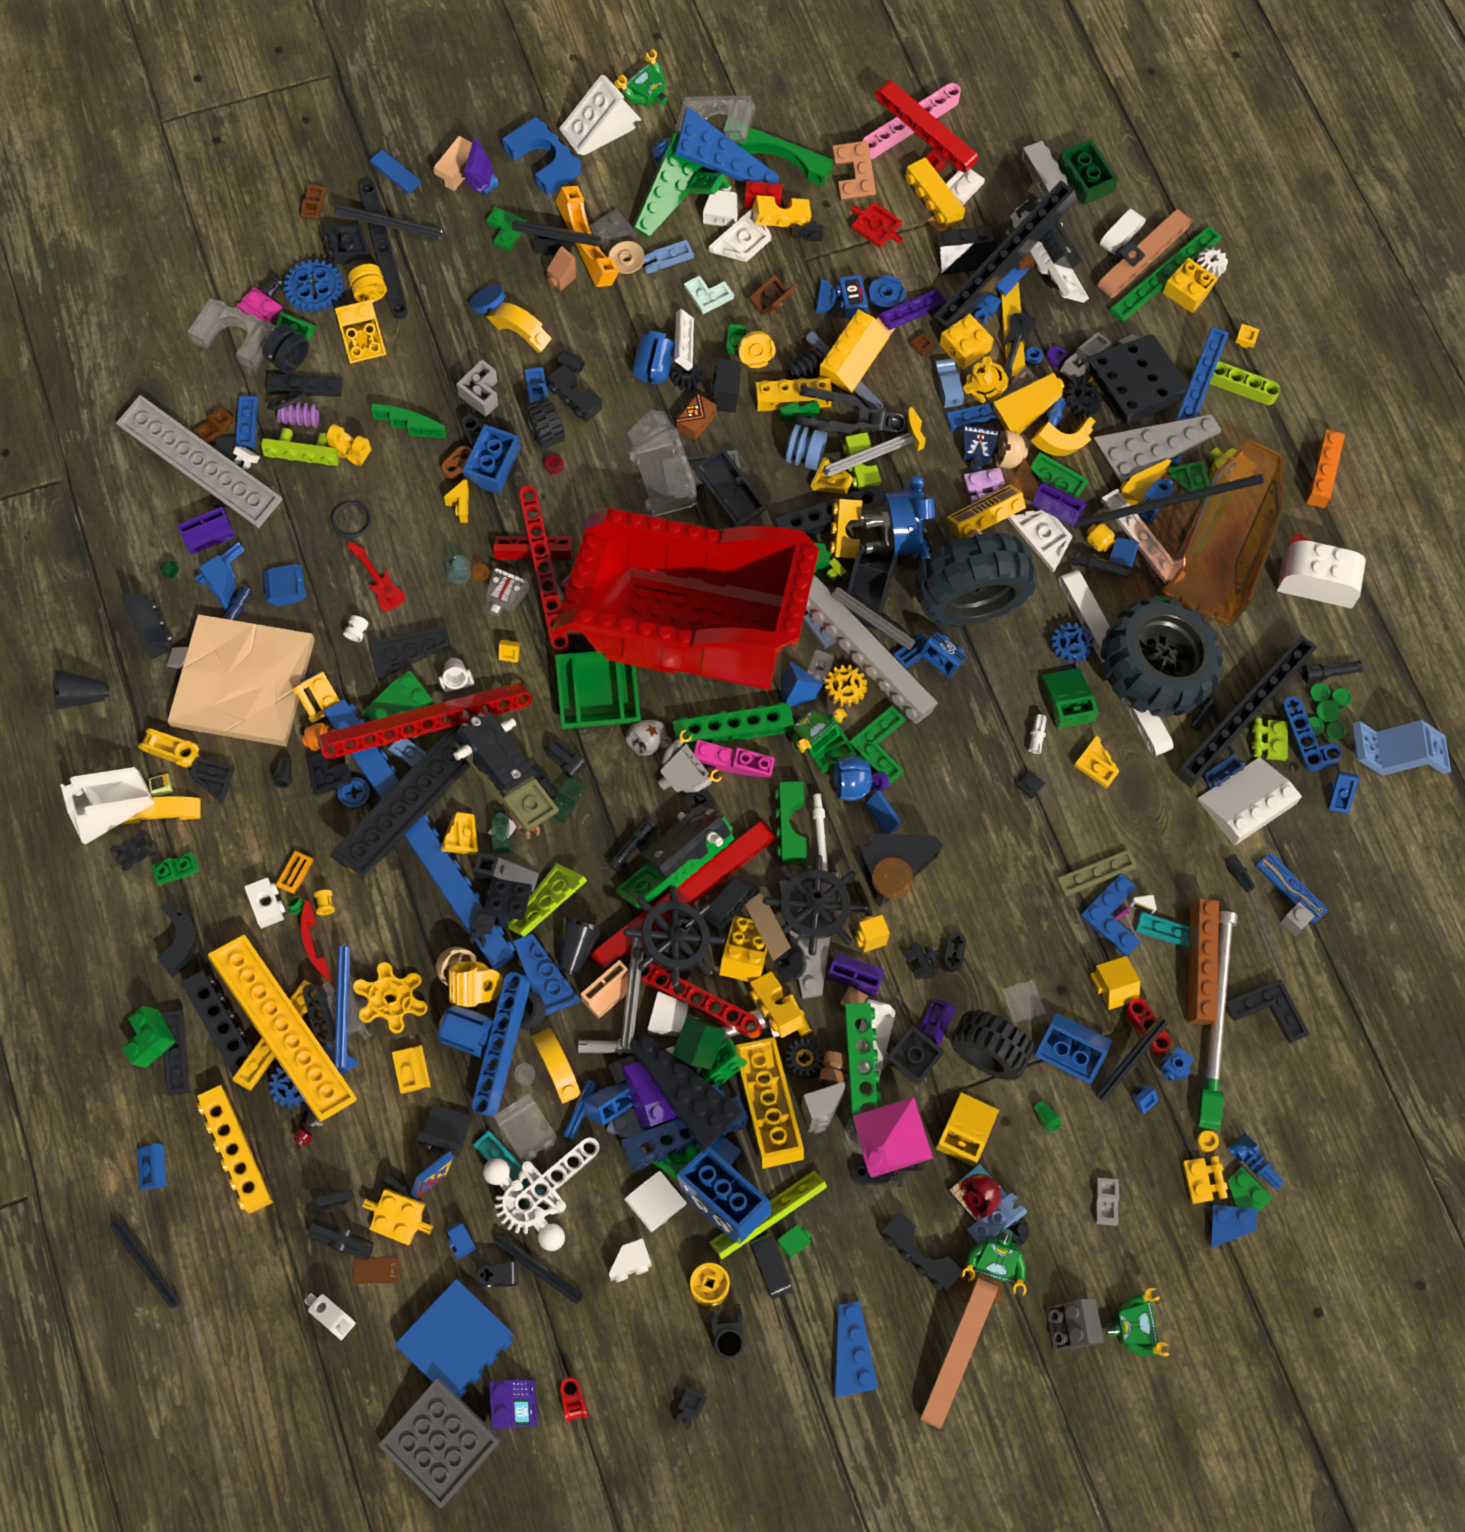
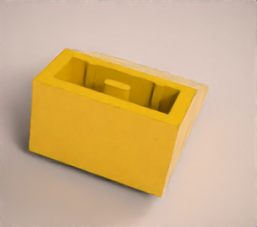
[335,300,386,363]
[719,916,768,982]
[936,1093,999,1167]

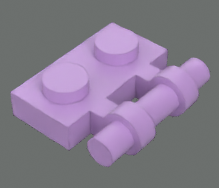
[963,468,1005,504]

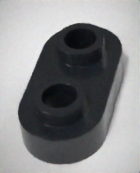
[851,1162,892,1185]

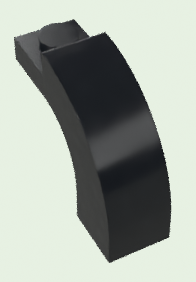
[157,901,197,978]

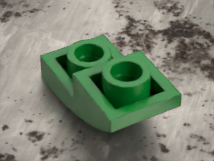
[779,400,820,422]
[152,852,200,885]

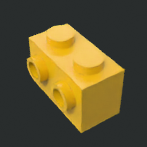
[855,915,890,953]

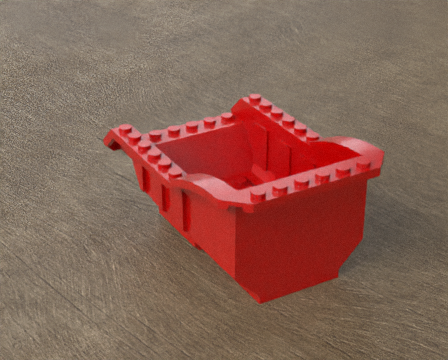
[552,508,819,690]

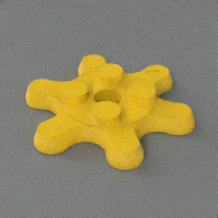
[353,962,428,1034]

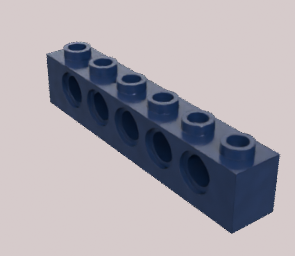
[620,1096,748,1171]

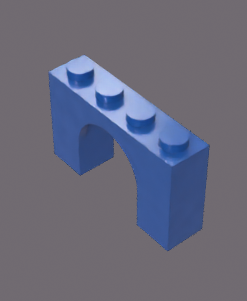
[502,117,581,196]

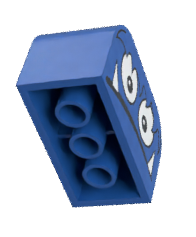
[677,1147,771,1244]

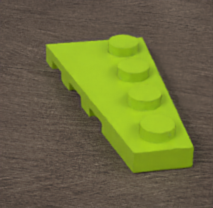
[509,863,587,937]

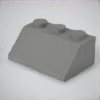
[801,1082,845,1133]

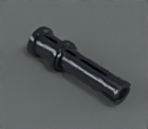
[1072,550,1132,579]
[1302,660,1363,683]
[607,817,658,872]

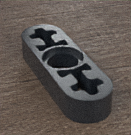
[303,984,335,1043]

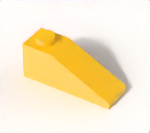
[1119,459,1171,506]

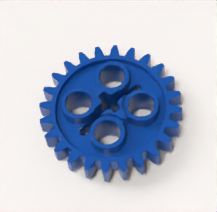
[283,259,344,314]

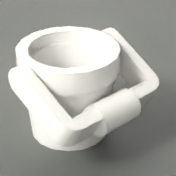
[439,658,474,692]

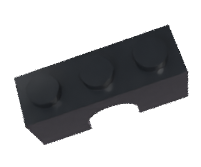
[547,364,603,422]

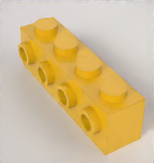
[755,377,832,411]

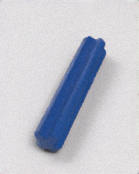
[195,542,244,585]
[563,1080,597,1140]

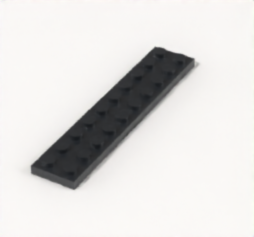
[330,723,471,881]

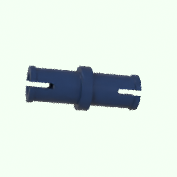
[223,586,253,621]

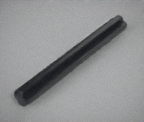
[512,220,601,247]
[1096,1016,1168,1101]
[110,1220,181,1309]
[493,1233,583,1304]

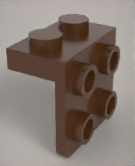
[747,275,798,315]

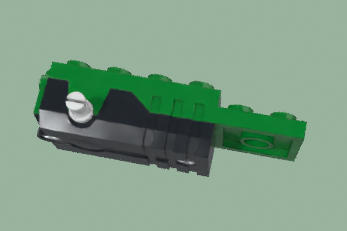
[616,805,734,910]

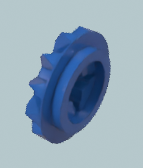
[338,777,370,809]

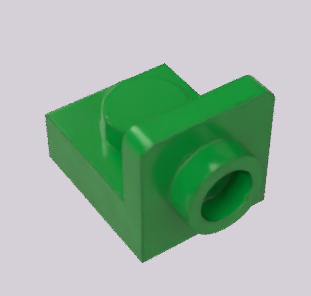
[726,324,747,354]

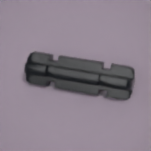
[1190,697,1218,731]

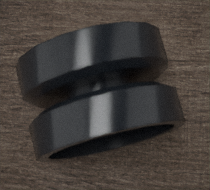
[262,324,310,373]

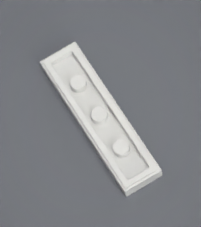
[674,309,694,371]

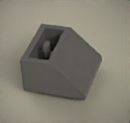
[1046,1299,1104,1351]

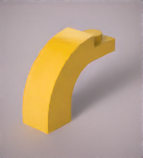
[487,302,552,353]
[1031,417,1096,456]
[531,1028,581,1104]

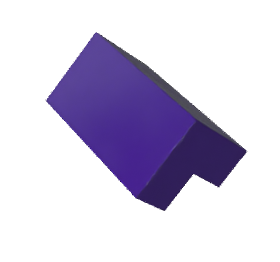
[1032,482,1086,527]
[177,507,235,555]
[828,953,885,997]

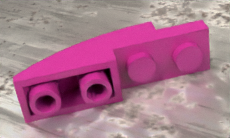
[693,740,775,777]

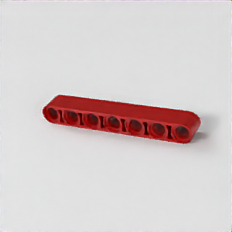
[875,80,979,173]
[640,963,762,1038]

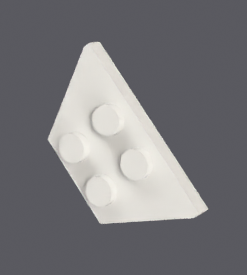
[709,208,771,262]
[1007,510,1072,572]

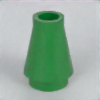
[1033,1101,1063,1133]

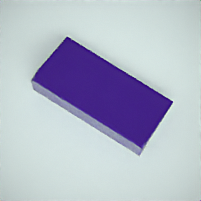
[919,998,955,1045]

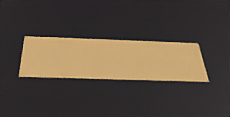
[745,891,791,961]

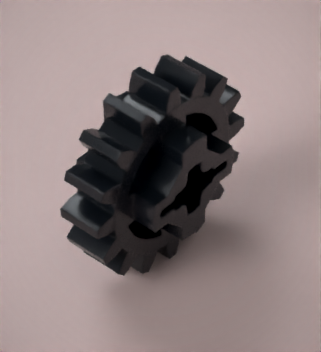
[1064,377,1103,417]

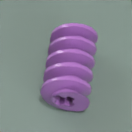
[277,400,319,428]

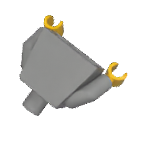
[658,730,722,792]

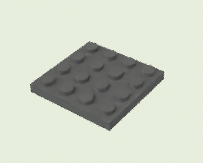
[379,1378,502,1509]

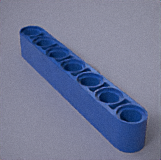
[472,972,530,1116]

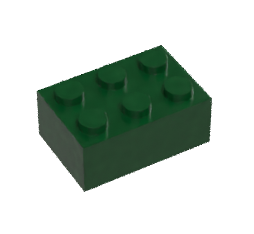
[1058,139,1118,205]

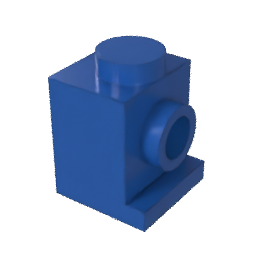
[446,1223,476,1260]

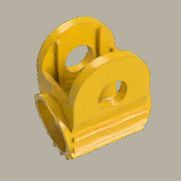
[449,961,503,1007]

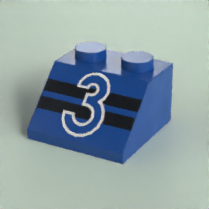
[920,632,967,679]

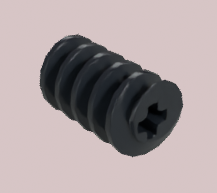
[784,348,824,380]

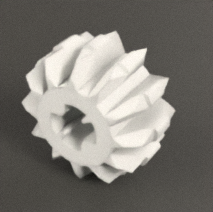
[1196,247,1228,278]

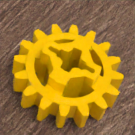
[825,665,867,707]

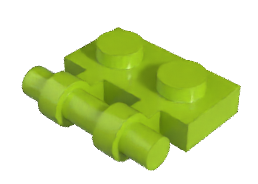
[1252,718,1288,761]

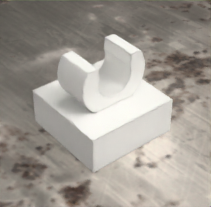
[233,446,260,469]

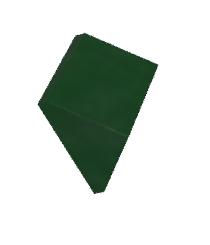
[672,1016,726,1070]

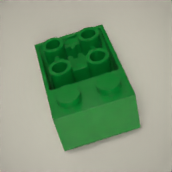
[1042,668,1099,729]

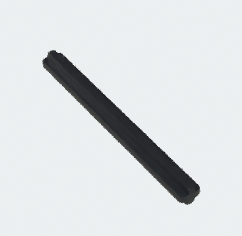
[334,204,442,240]

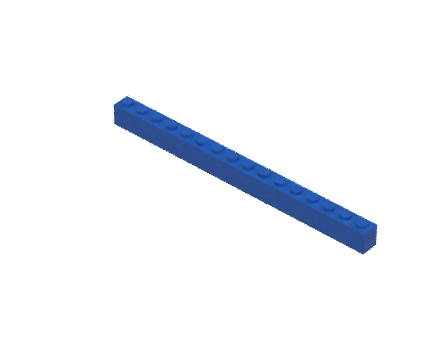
[324,699,515,971]

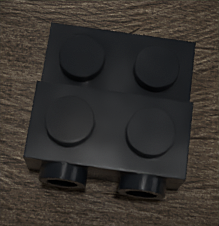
[321,224,370,264]

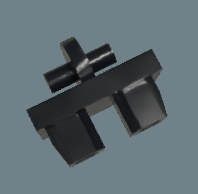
[903,941,940,980]

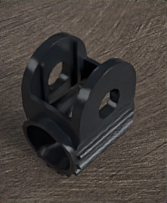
[709,1304,745,1360]

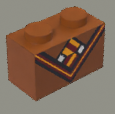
[676,394,717,441]

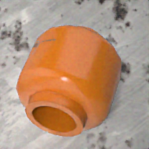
[302,723,332,751]

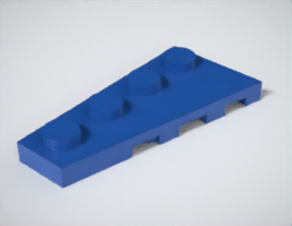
[513,934,581,1016]
[835,1301,878,1398]

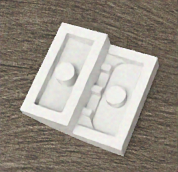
[625,1171,687,1233]

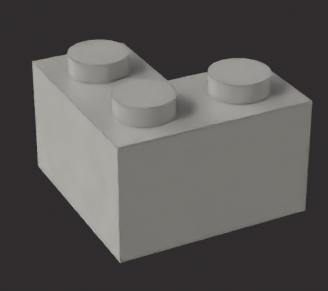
[457,360,499,417]

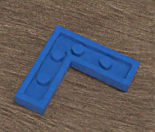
[1080,873,1141,956]

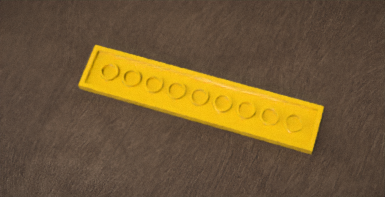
[208,935,357,1122]

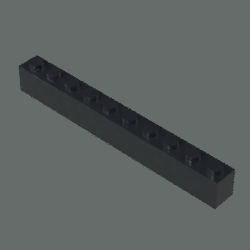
[934,180,1077,330]
[1176,635,1317,788]

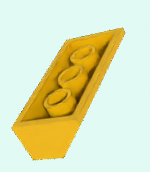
[820,309,889,394]

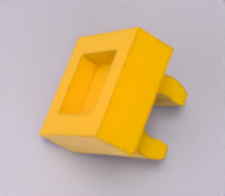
[1235,324,1259,349]
[499,639,520,663]

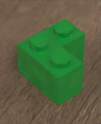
[122,1005,176,1068]

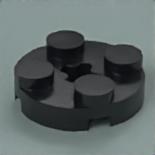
[764,941,807,983]

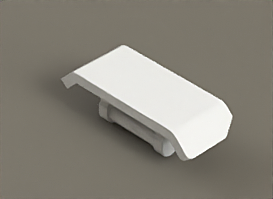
[856,999,896,1078]

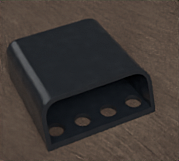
[1087,334,1189,426]

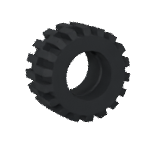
[524,397,565,450]

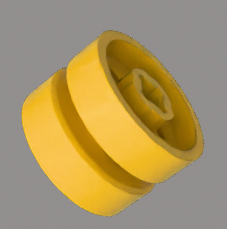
[348,264,387,302]
[690,1263,730,1307]

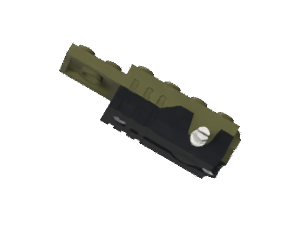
[454,712,559,833]

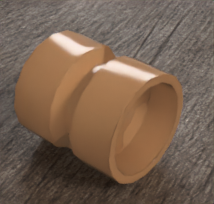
[818,1051,848,1086]

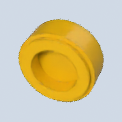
[1196,1130,1219,1152]

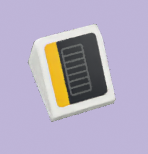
[1130,895,1156,914]

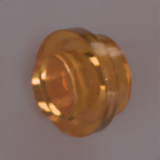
[471,563,489,582]

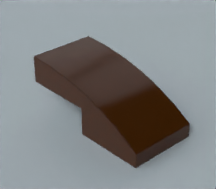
[300,184,327,220]
[193,407,234,444]

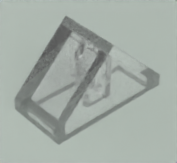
[1002,366,1038,397]

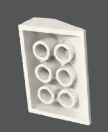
[1197,757,1302,846]

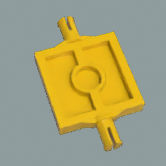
[362,1188,433,1245]

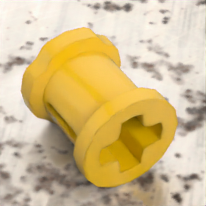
[314,890,335,915]

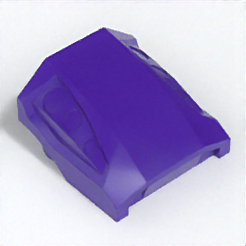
[464,139,494,193]

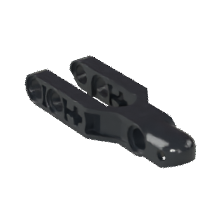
[794,386,906,433]

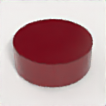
[544,455,563,475]

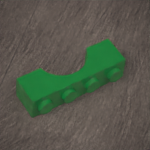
[775,782,807,864]

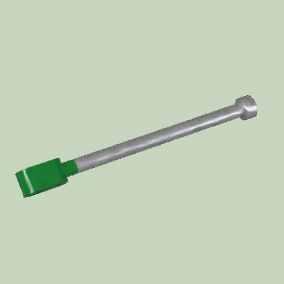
[1197,911,1237,1131]

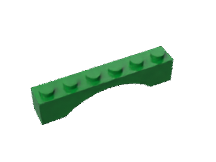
[728,122,834,187]

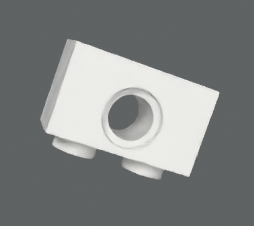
[244,878,286,928]

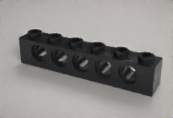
[774,485,885,537]
[181,970,265,1091]

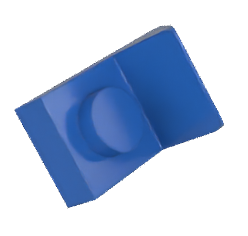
[1329,771,1359,814]

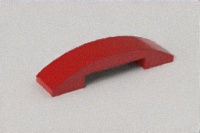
[301,900,332,982]

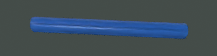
[334,946,350,1069]

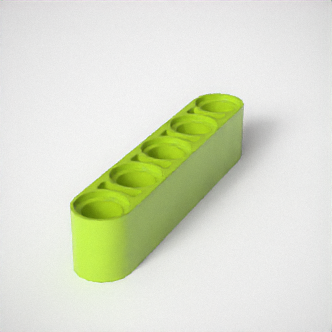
[1190,356,1281,405]

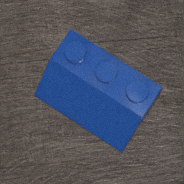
[462,424,521,494]
[1035,1013,1112,1084]

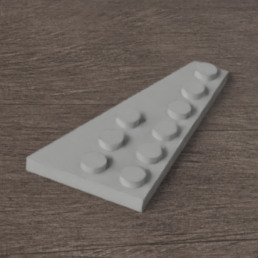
[1094,414,1221,485]
[779,871,839,999]

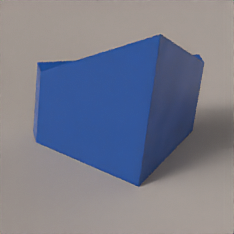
[782,662,823,707]

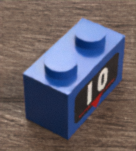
[836,275,868,319]

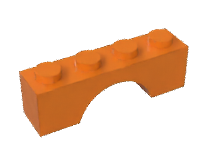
[1306,429,1345,508]

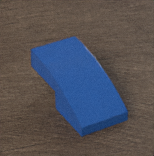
[525,367,548,403]

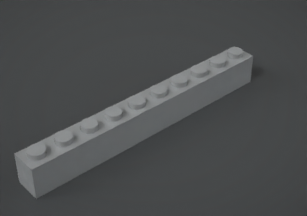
[806,575,938,724]

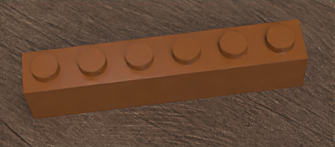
[1187,898,1219,1026]

